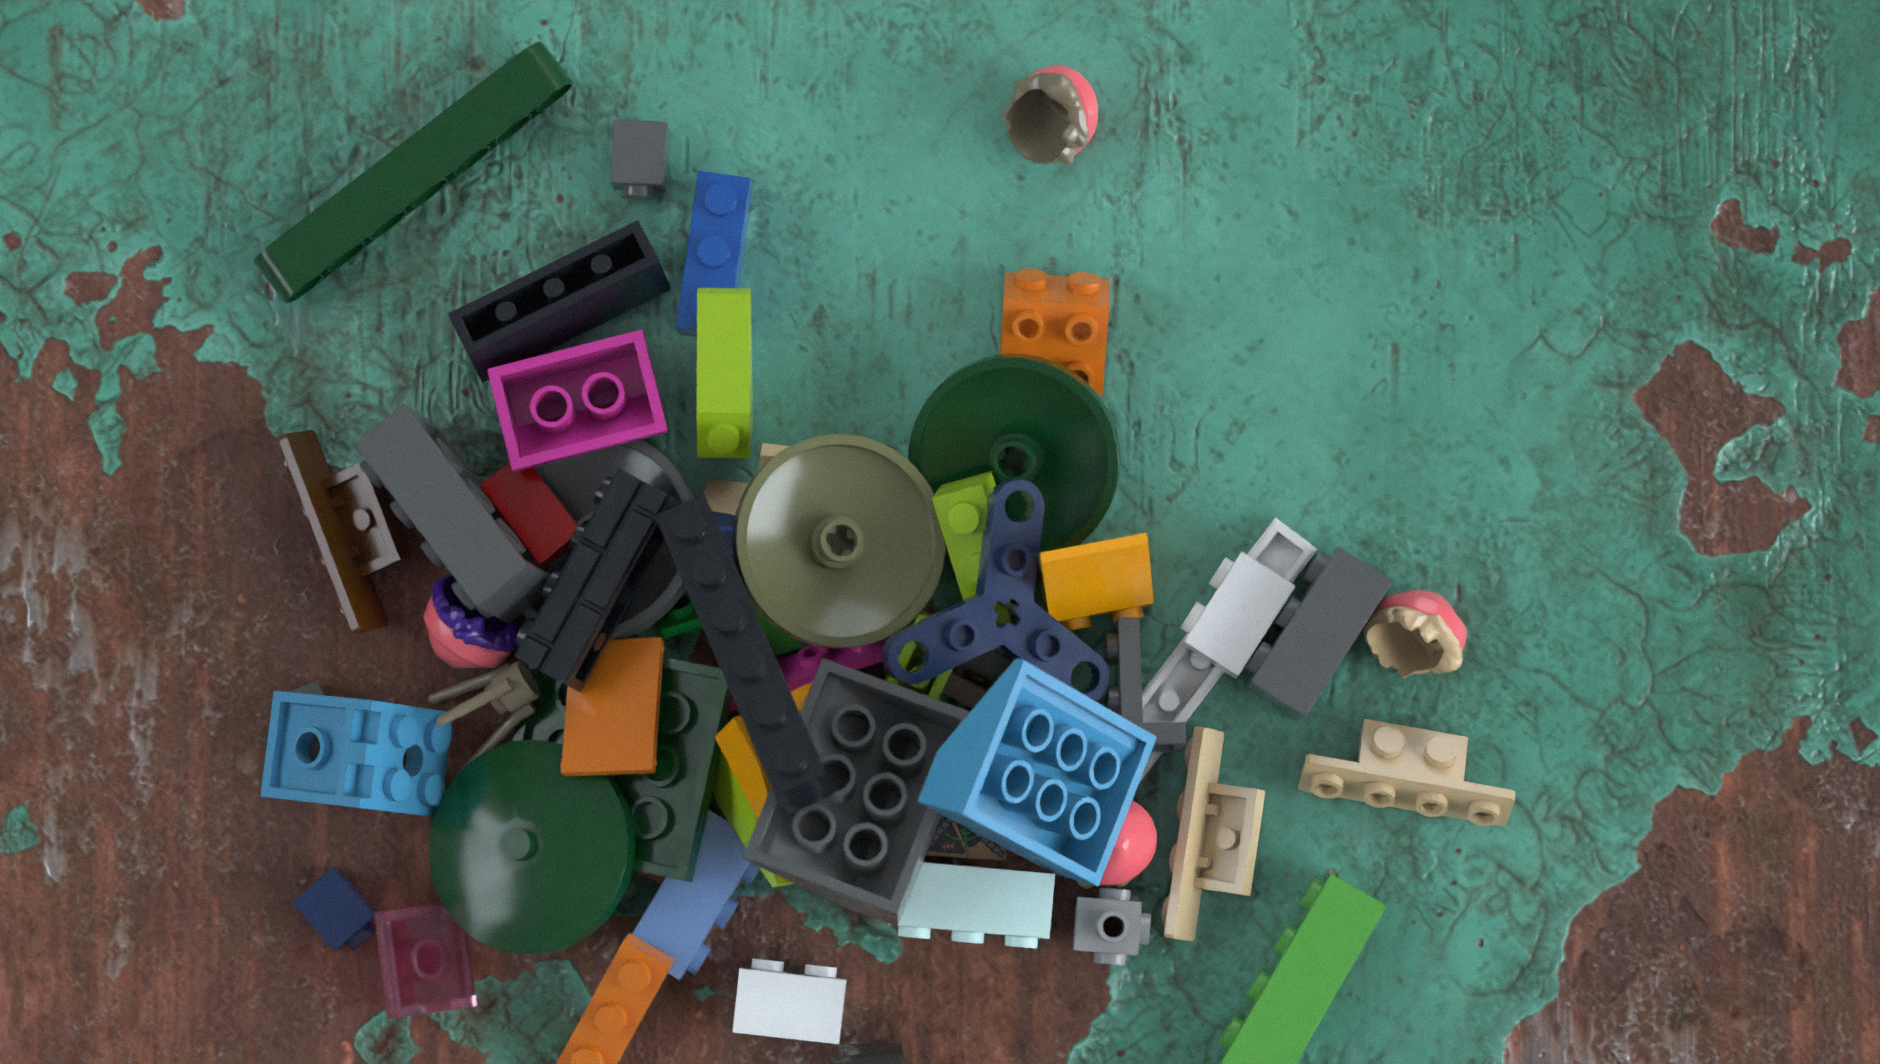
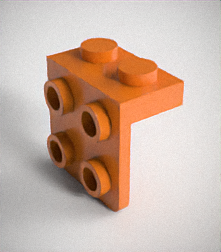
[1000,268,1110,397]

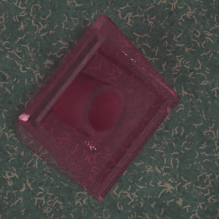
[374,904,477,1019]

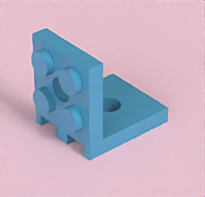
[260,691,452,817]

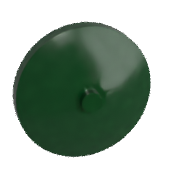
[908,354,1121,553]
[429,740,635,955]

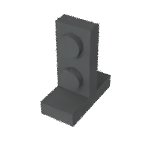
[1104,617,1186,752]

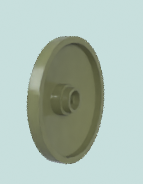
[732,434,946,649]

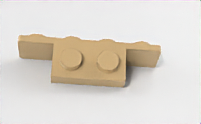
[1298,719,1516,826]
[1162,726,1266,941]

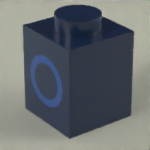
[292,867,381,952]

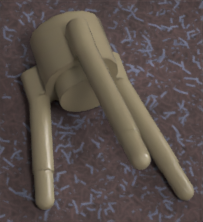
[428,661,541,776]

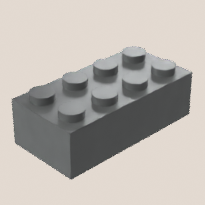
[354,404,551,624]

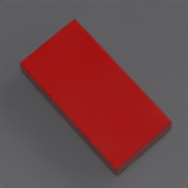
[480,461,579,568]

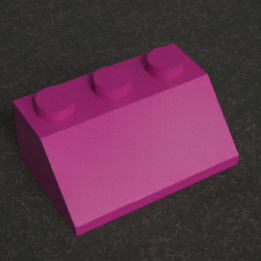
[487,329,668,472]

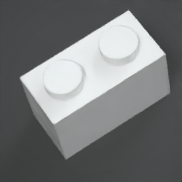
[1180,552,1296,679]
[732,958,847,1044]

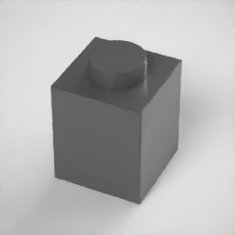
[610,119,670,200]

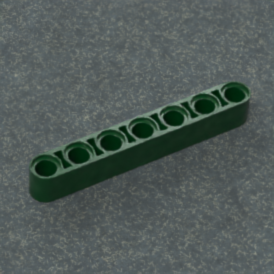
[254,41,574,304]

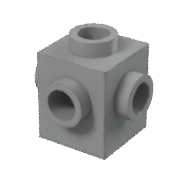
[1072,888,1151,965]

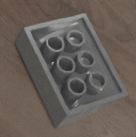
[743,658,970,927]

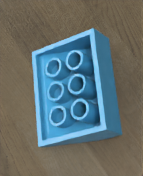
[917,658,1157,886]

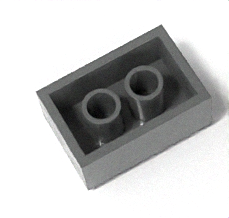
[1243,546,1393,720]

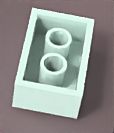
[888,862,1055,948]

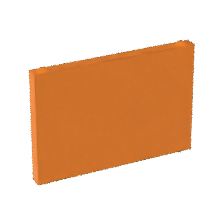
[560,637,665,777]

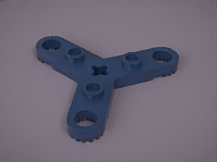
[881,479,1110,701]

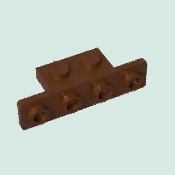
[279,430,411,634]

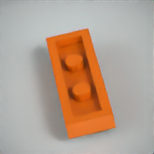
[556,933,675,1064]

